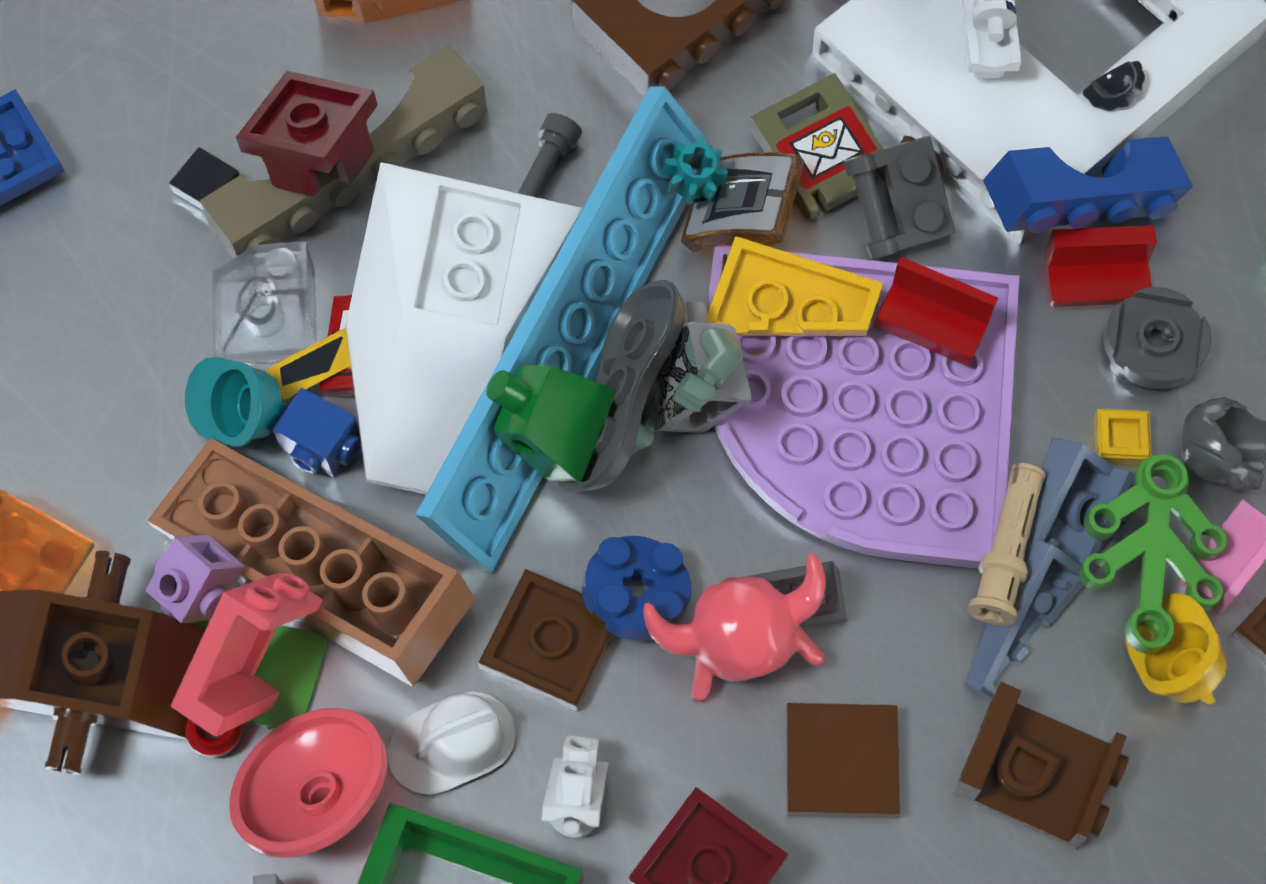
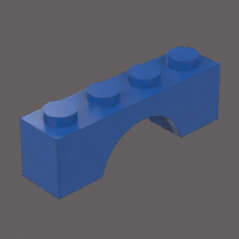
[983,136,1193,233]

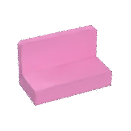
[1177,500,1266,616]

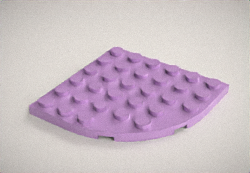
[707,244,1020,569]

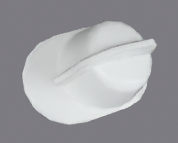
[387,691,516,795]

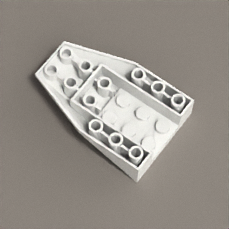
[346,162,583,494]

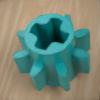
[662,138,728,205]

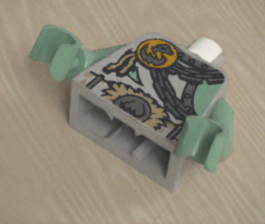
[633,301,751,452]

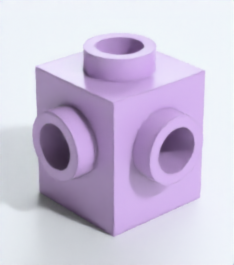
[145,534,245,623]

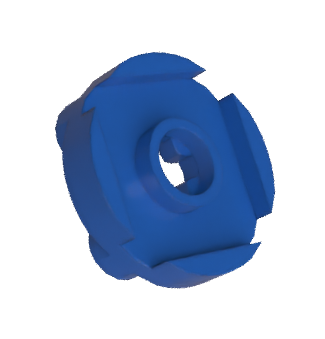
[582,536,692,641]

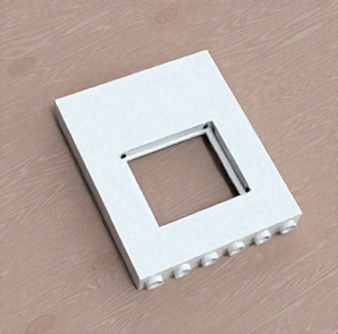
[812,0,1266,245]

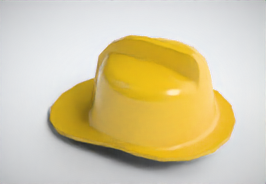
[1125,593,1227,705]

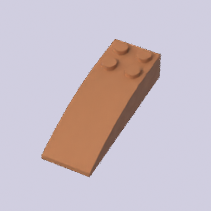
[147,438,475,688]

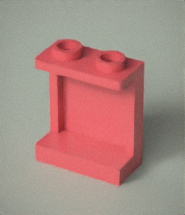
[171,572,323,737]

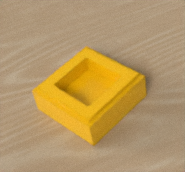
[1094,409,1151,466]

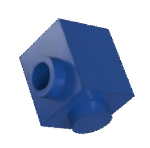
[273,387,361,478]

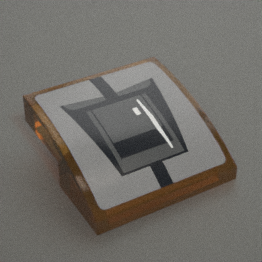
[680,152,804,253]

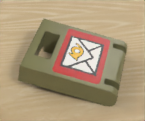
[748,73,884,220]

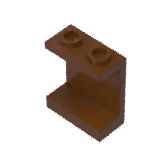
[953,682,1129,849]

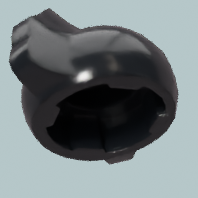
[1083,61,1145,111]

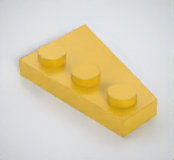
[707,236,883,336]

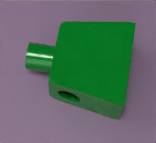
[486,365,616,483]

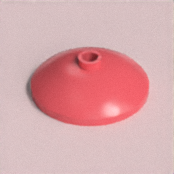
[229,708,387,858]

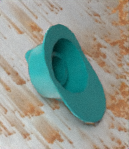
[185,357,289,447]

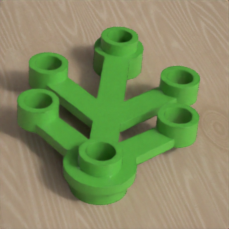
[1079,454,1227,654]

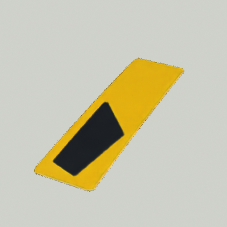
[267,328,351,401]

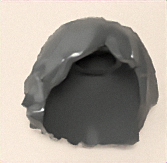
[1181,397,1266,490]

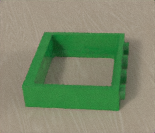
[357,802,583,884]

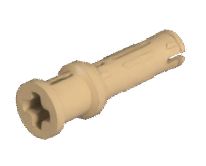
[967,463,1046,626]

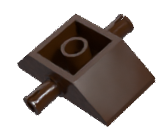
[0,551,206,775]

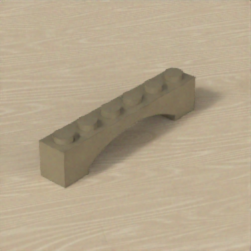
[200,45,487,267]

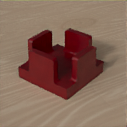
[236,71,378,197]
[628,787,789,884]

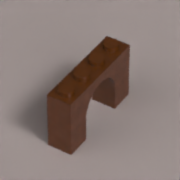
[571,0,786,96]

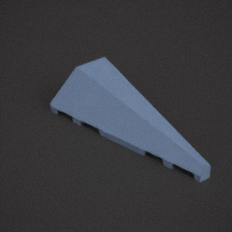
[966,437,1148,697]

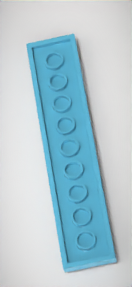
[415,87,715,573]

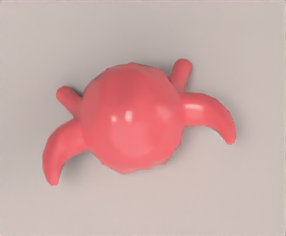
[643,553,826,701]

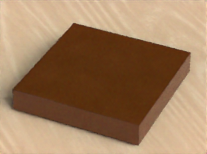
[478,569,614,711]
[786,703,900,818]

